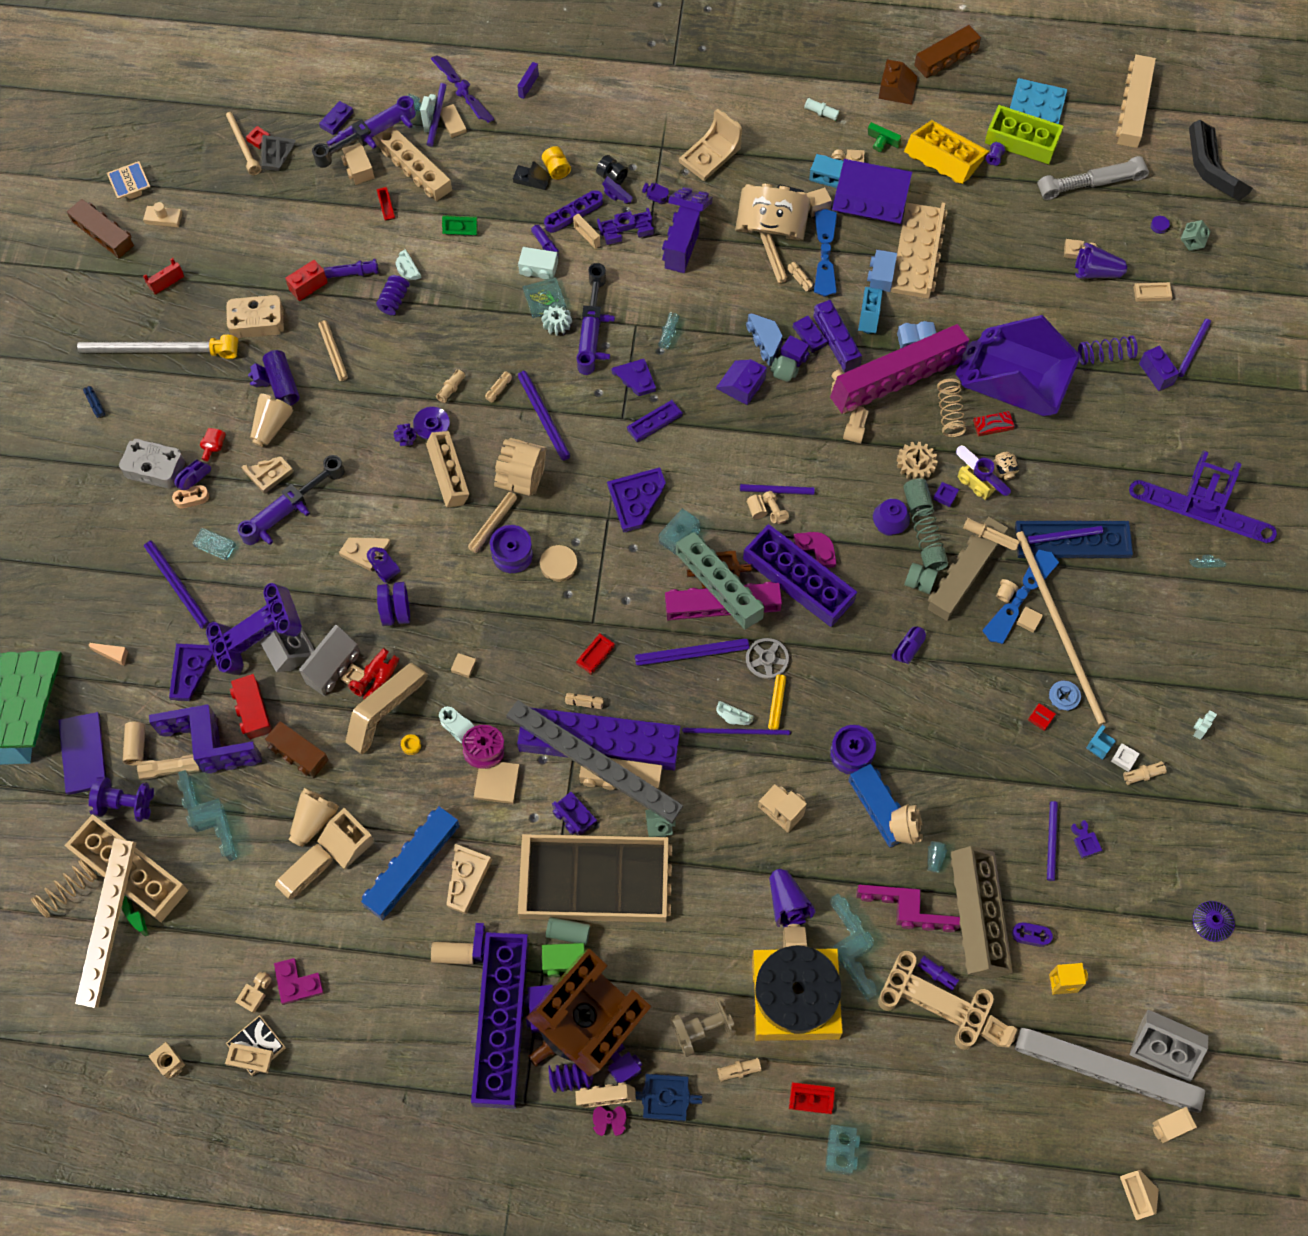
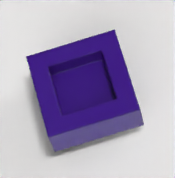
[933,482,959,507]

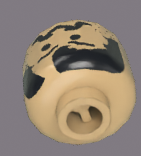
[993,452,1019,480]

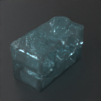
[825,1124,860,1175]

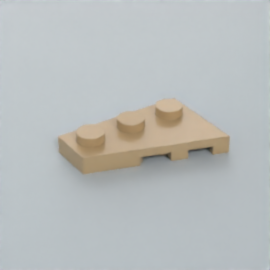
[446,844,492,914]

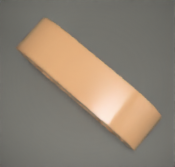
[172,485,209,508]

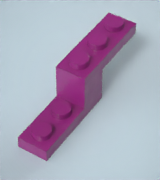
[856,885,960,932]

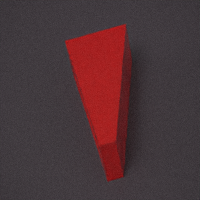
[376,187,395,221]

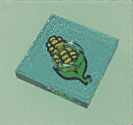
[522,278,566,318]

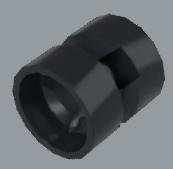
[596,155,628,185]

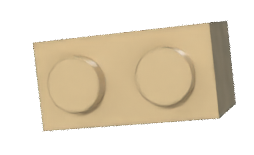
[341,143,375,185]

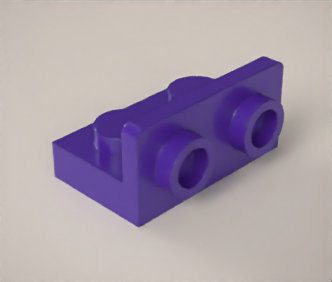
[552,792,597,836]

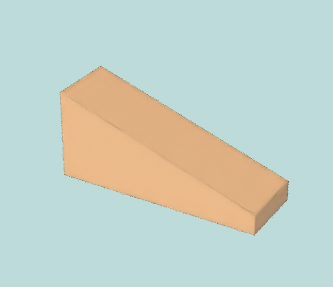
[89,643,128,666]

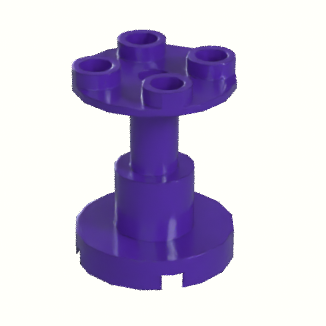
[89,776,154,822]

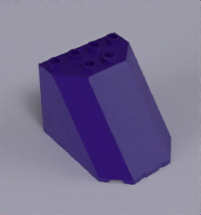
[955,315,1081,416]

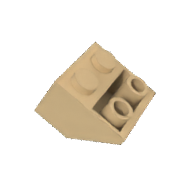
[317,808,375,870]

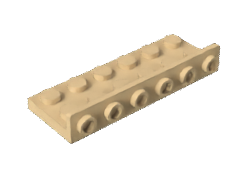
[891,203,947,298]

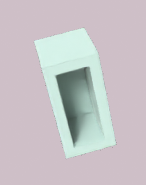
[518,247,558,280]

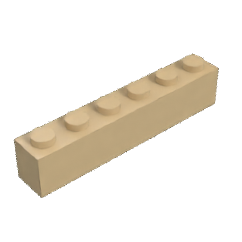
[1116,55,1156,148]

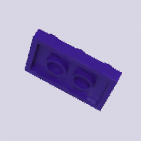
[668,187,713,211]

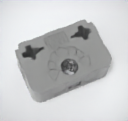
[119,439,185,489]

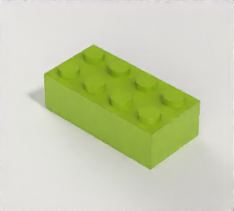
[985,105,1064,164]

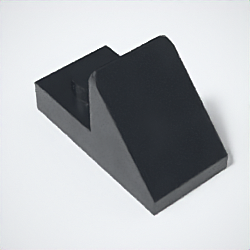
[513,161,551,190]

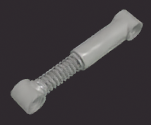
[1037,156,1149,200]

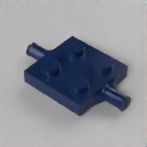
[635,1074,702,1122]

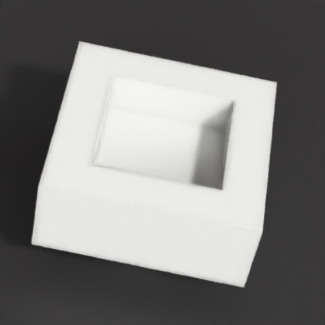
[1111,744,1139,772]

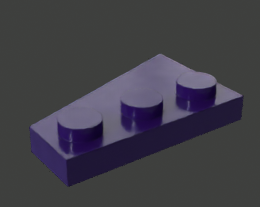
[169,643,213,701]

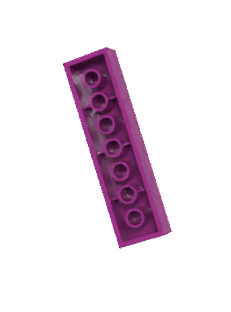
[830,324,969,414]

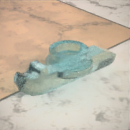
[1189,555,1226,568]

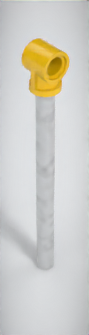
[77,334,238,359]

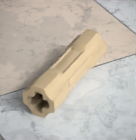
[137,755,201,780]

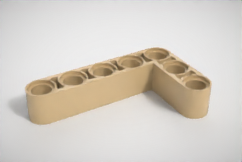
[346,663,428,754]

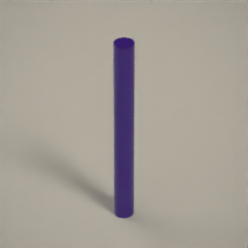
[426,83,447,147]
[1178,319,1211,377]
[740,484,814,495]
[1027,526,1103,544]
[1047,801,1058,881]

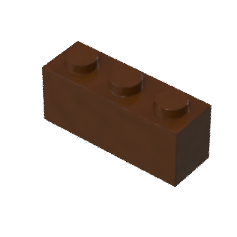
[265,721,329,778]

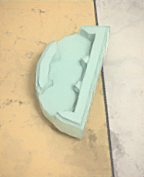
[396,249,421,280]
[716,701,754,725]

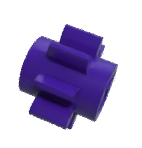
[393,423,417,446]

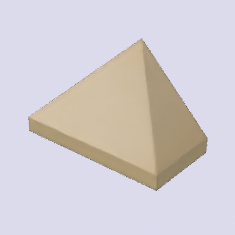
[1120,1170,1159,1220]

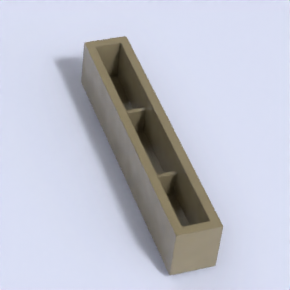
[928,516,1008,621]

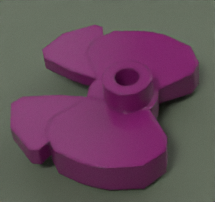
[593,1106,626,1136]

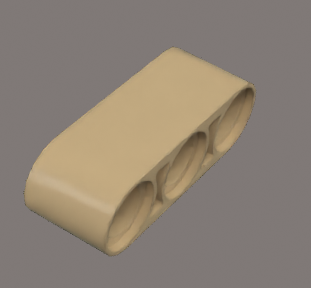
[275,844,333,900]

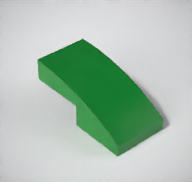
[121,895,149,937]

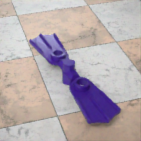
[431,55,494,123]

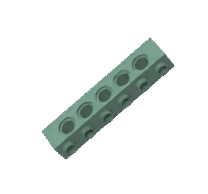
[676,532,764,630]

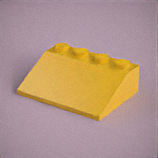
[904,120,989,184]

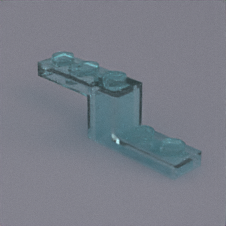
[177,770,237,861]
[830,894,877,1002]

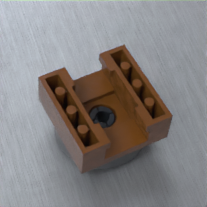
[526,948,652,1077]

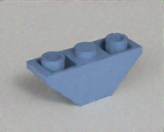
[746,313,782,366]

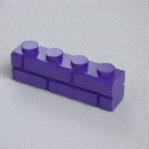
[813,300,862,372]

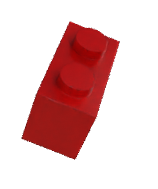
[285,260,328,301]

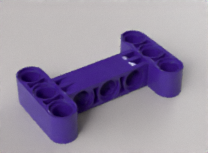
[206,583,302,675]

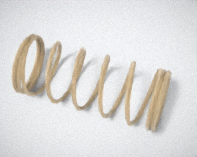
[937,378,966,437]
[31,859,97,918]

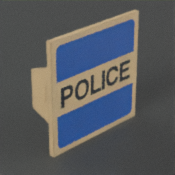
[107,161,150,199]

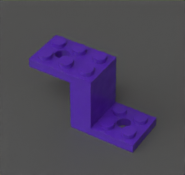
[149,704,262,773]

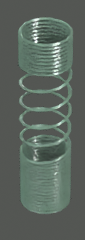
[903,478,948,571]

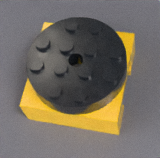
[752,945,842,1041]

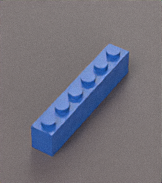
[361,806,460,921]

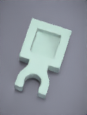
[1193,711,1217,740]

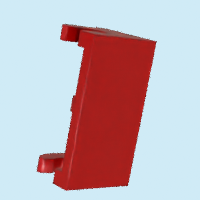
[143,258,185,295]
[789,1082,835,1115]

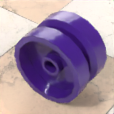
[490,525,533,574]
[377,582,410,626]
[830,725,876,775]

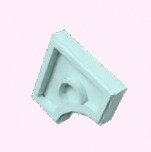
[420,94,437,132]

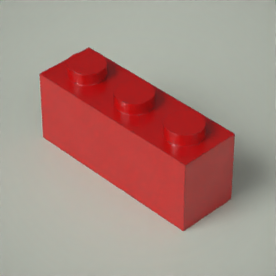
[230,674,272,740]

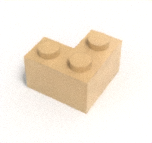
[758,784,807,833]

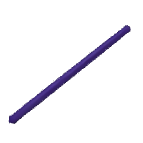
[682,728,791,735]

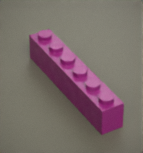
[665,582,782,621]

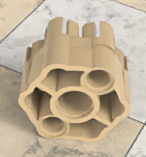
[494,438,546,496]

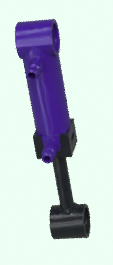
[312,96,416,168]
[576,263,615,375]
[237,455,345,545]

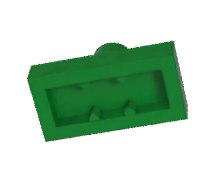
[868,122,901,152]

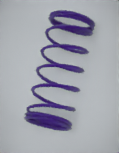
[1078,335,1138,365]

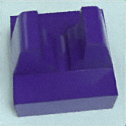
[248,363,271,387]

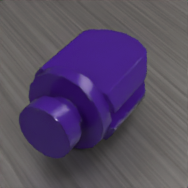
[642,183,669,204]

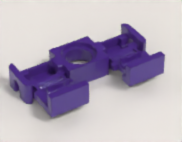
[597,208,654,245]

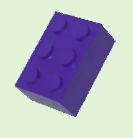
[662,206,700,274]

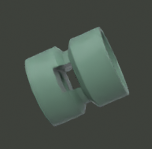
[904,563,938,594]

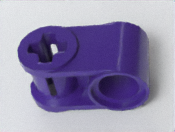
[367,547,401,583]

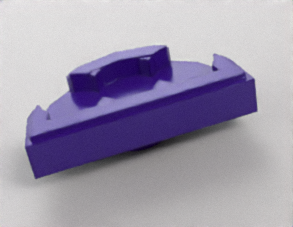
[602,176,633,203]

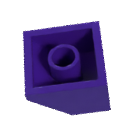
[716,359,767,405]

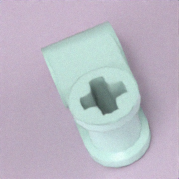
[439,706,474,743]

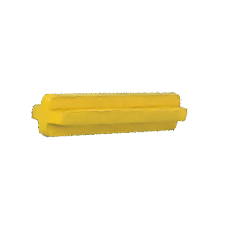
[768,674,786,730]

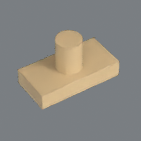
[143,202,182,227]

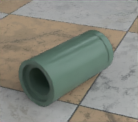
[546,917,591,945]

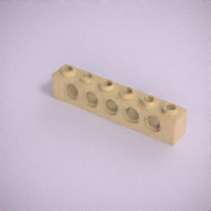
[372,126,452,202]

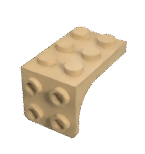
[679,109,742,181]

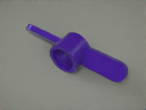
[956,446,1011,496]

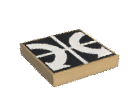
[226,1015,286,1077]

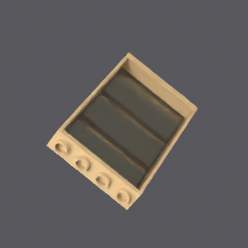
[518,834,672,922]

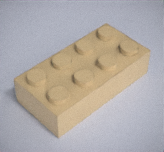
[575,1083,636,1108]

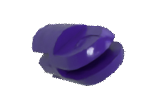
[174,459,211,491]
[892,626,926,664]

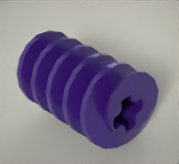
[376,275,410,315]
[549,1063,593,1093]

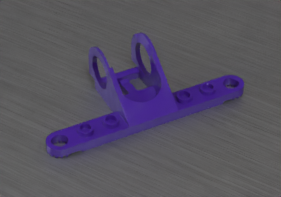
[1129,450,1277,543]

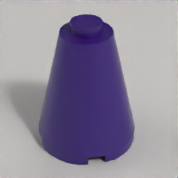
[1075,243,1127,279]
[769,869,815,927]

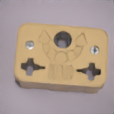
[227,295,284,338]

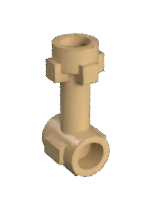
[762,491,789,524]

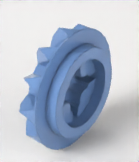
[1049,681,1081,711]

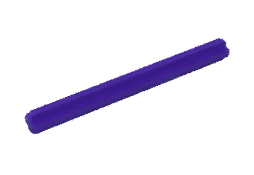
[518,371,570,461]
[144,540,210,629]
[635,639,749,666]

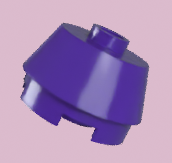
[873,499,910,536]

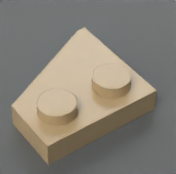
[241,457,293,494]
[339,538,391,572]

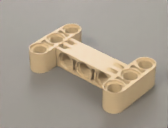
[878,951,994,1050]

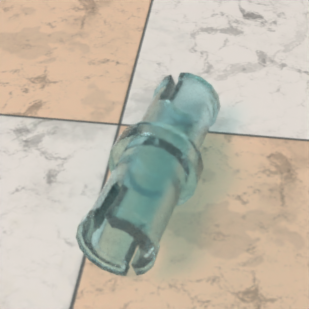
[658,312,679,349]

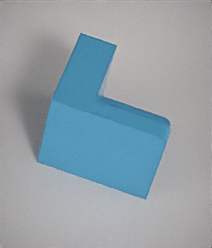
[1086,724,1115,760]

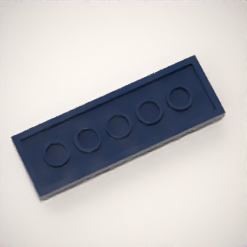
[1015,521,1133,558]

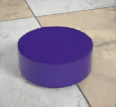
[1151,216,1169,234]

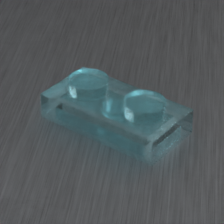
[193,528,236,560]

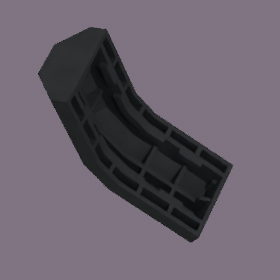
[1189,120,1253,201]

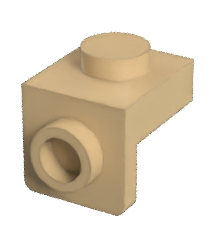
[979,1015,1017,1047]

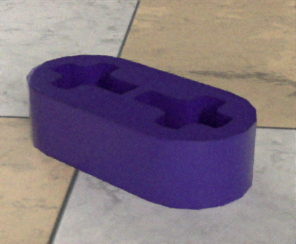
[1012,923,1053,947]

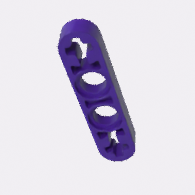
[544,190,603,233]

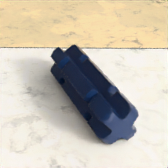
[83,386,105,418]

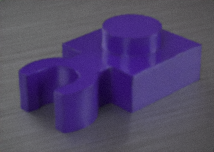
[1071,820,1102,859]
[472,923,485,962]

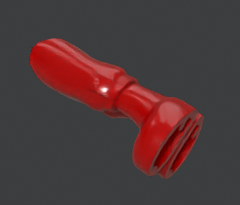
[348,648,400,700]

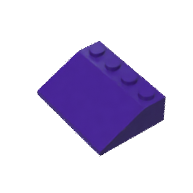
[832,159,912,224]

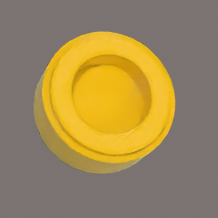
[401,734,421,755]

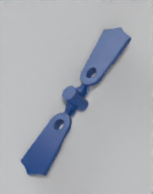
[814,209,837,297]
[982,550,1059,644]

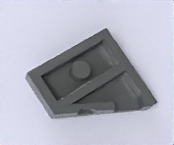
[261,135,295,171]

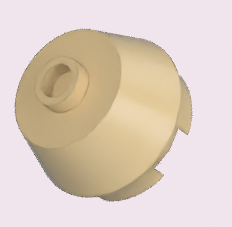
[889,804,923,845]

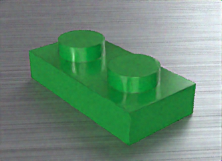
[442,215,478,235]

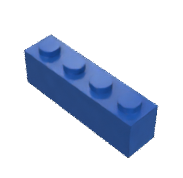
[848,764,901,848]

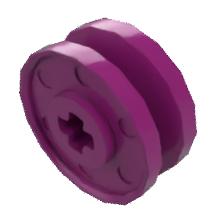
[462,725,504,769]

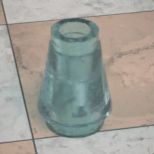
[927,841,948,873]

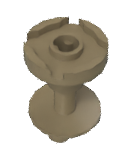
[670,996,736,1057]

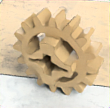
[897,442,938,479]

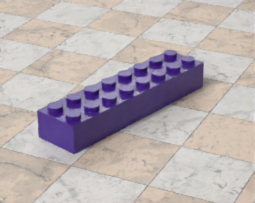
[517,707,680,771]
[471,932,529,1109]

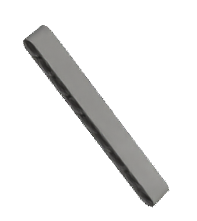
[1015,1028,1205,1113]

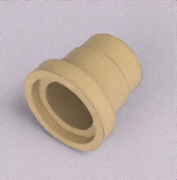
[996,579,1019,603]

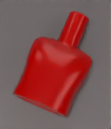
[200,428,226,462]

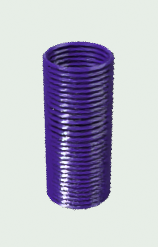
[262,350,300,406]

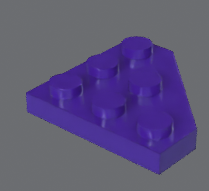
[607,467,666,533]

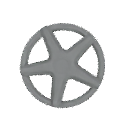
[746,638,789,680]

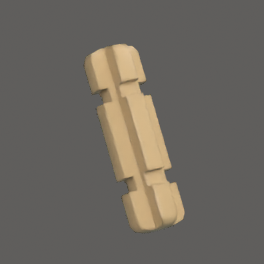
[788,262,814,292]
[485,371,512,403]
[565,693,604,709]

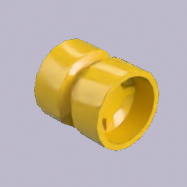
[542,146,571,180]

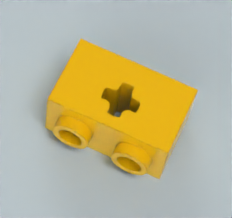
[1049,963,1088,995]

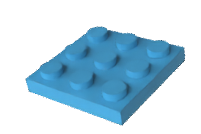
[1010,78,1067,124]

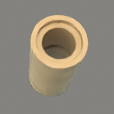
[123,722,145,766]
[431,942,474,964]

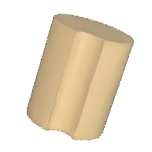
[746,495,768,519]

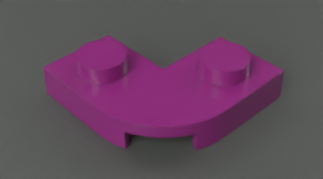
[793,532,836,568]

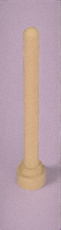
[226,112,262,175]

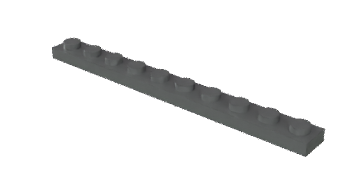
[506,700,683,824]

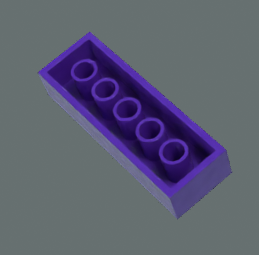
[743,524,857,627]

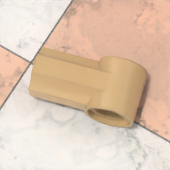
[843,406,868,444]

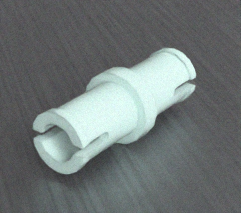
[804,98,839,121]

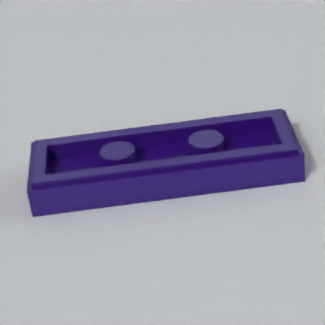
[627,400,682,442]

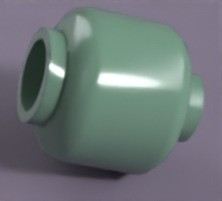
[770,356,799,382]

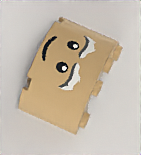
[735,184,810,241]

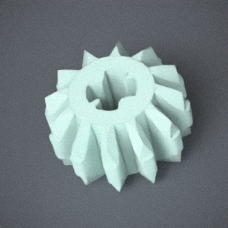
[542,305,572,336]

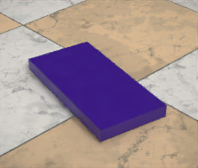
[59,712,106,795]

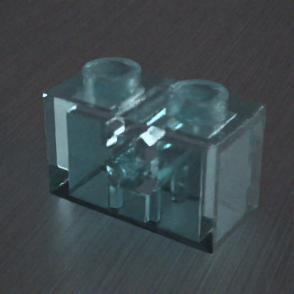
[659,508,701,555]

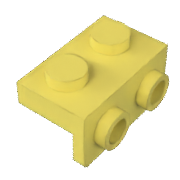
[957,465,996,500]

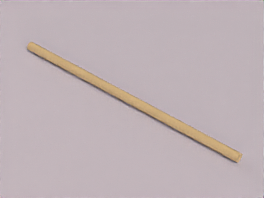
[1016,531,1106,725]

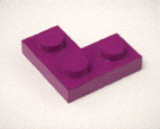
[274,958,324,1005]

